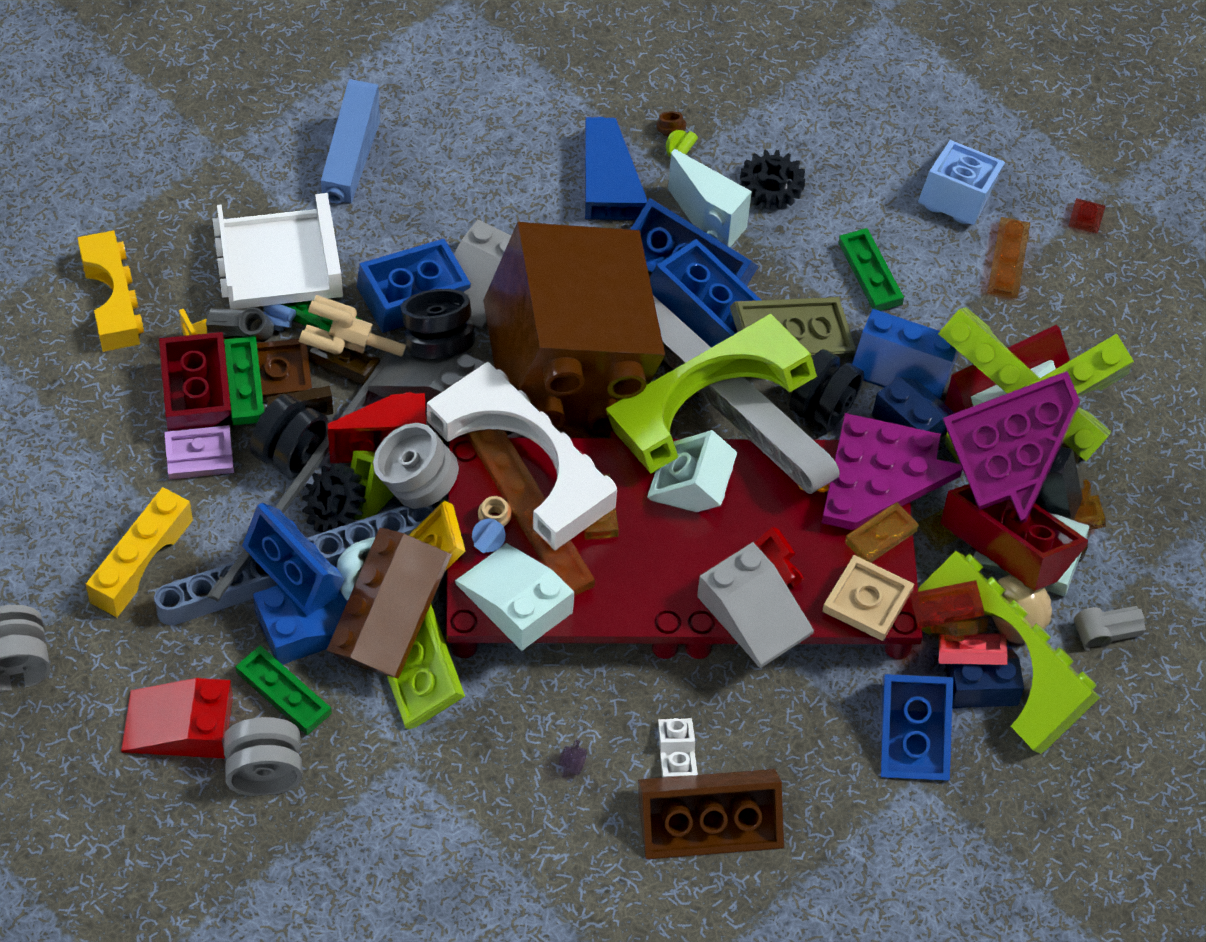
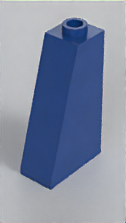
[585,117,647,220]

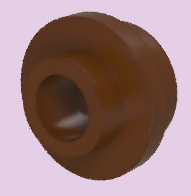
[656,111,686,137]

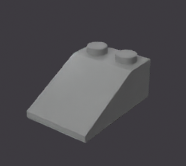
[454,219,511,329]
[697,542,814,668]

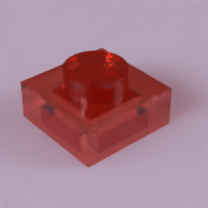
[1068,198,1105,234]

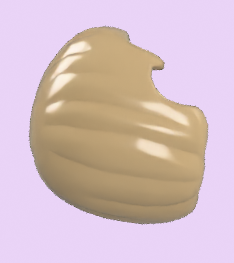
[991,575,1052,644]

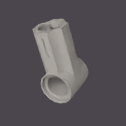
[1074,606,1146,651]

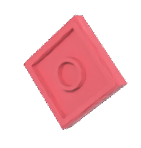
[939,633,1007,665]

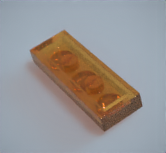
[987,217,1031,299]

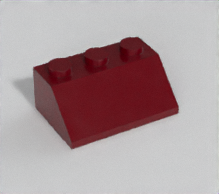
[159,332,231,431]

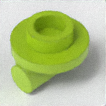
[666,130,698,158]

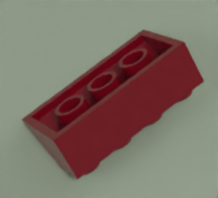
[945,324,1070,413]
[940,484,1088,591]

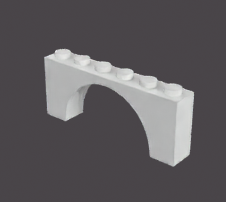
[427,362,617,551]

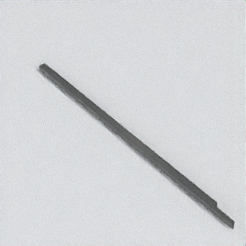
[207,352,395,602]

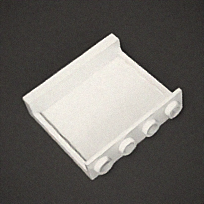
[212,193,343,309]

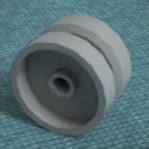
[373,423,459,509]
[223,717,303,796]

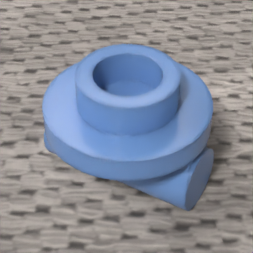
[263,304,296,331]
[472,518,506,553]

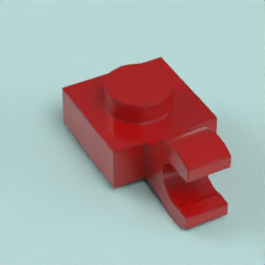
[755,527,804,588]

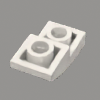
[658,718,698,778]

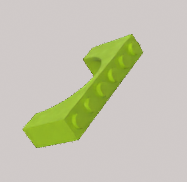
[938,307,1111,461]
[606,314,817,474]
[945,334,1134,471]
[918,551,1100,754]

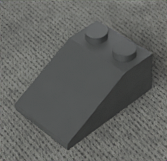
[368,350,486,415]

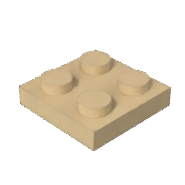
[822,555,914,641]

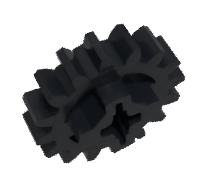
[740,150,806,209]
[302,463,367,533]

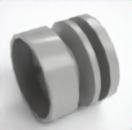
[0,605,51,692]

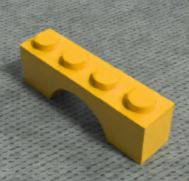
[77,230,144,352]
[86,487,193,617]

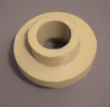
[478,496,511,526]

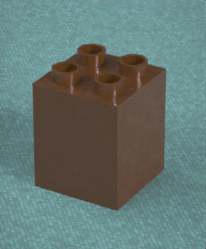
[483,222,665,435]

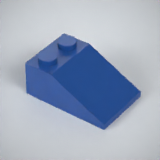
[357,239,471,333]
[253,585,348,665]
[881,674,953,781]

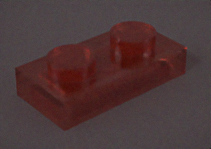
[910,580,984,629]

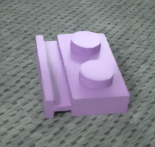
[164,425,234,480]

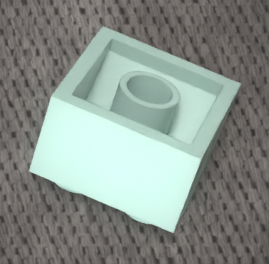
[647,430,737,512]

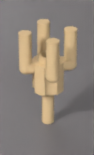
[299,295,406,357]

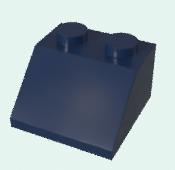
[871,377,955,438]
[945,645,1024,708]

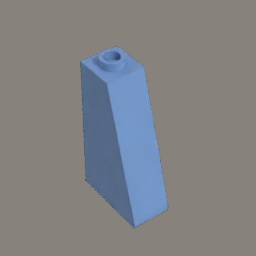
[321,79,380,204]

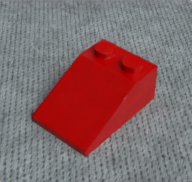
[328,392,426,463]
[121,678,233,759]

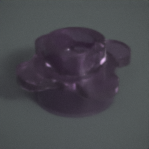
[559,739,587,778]

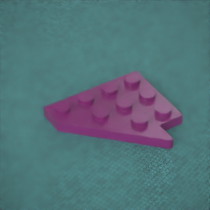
[943,371,1080,524]
[821,413,963,530]

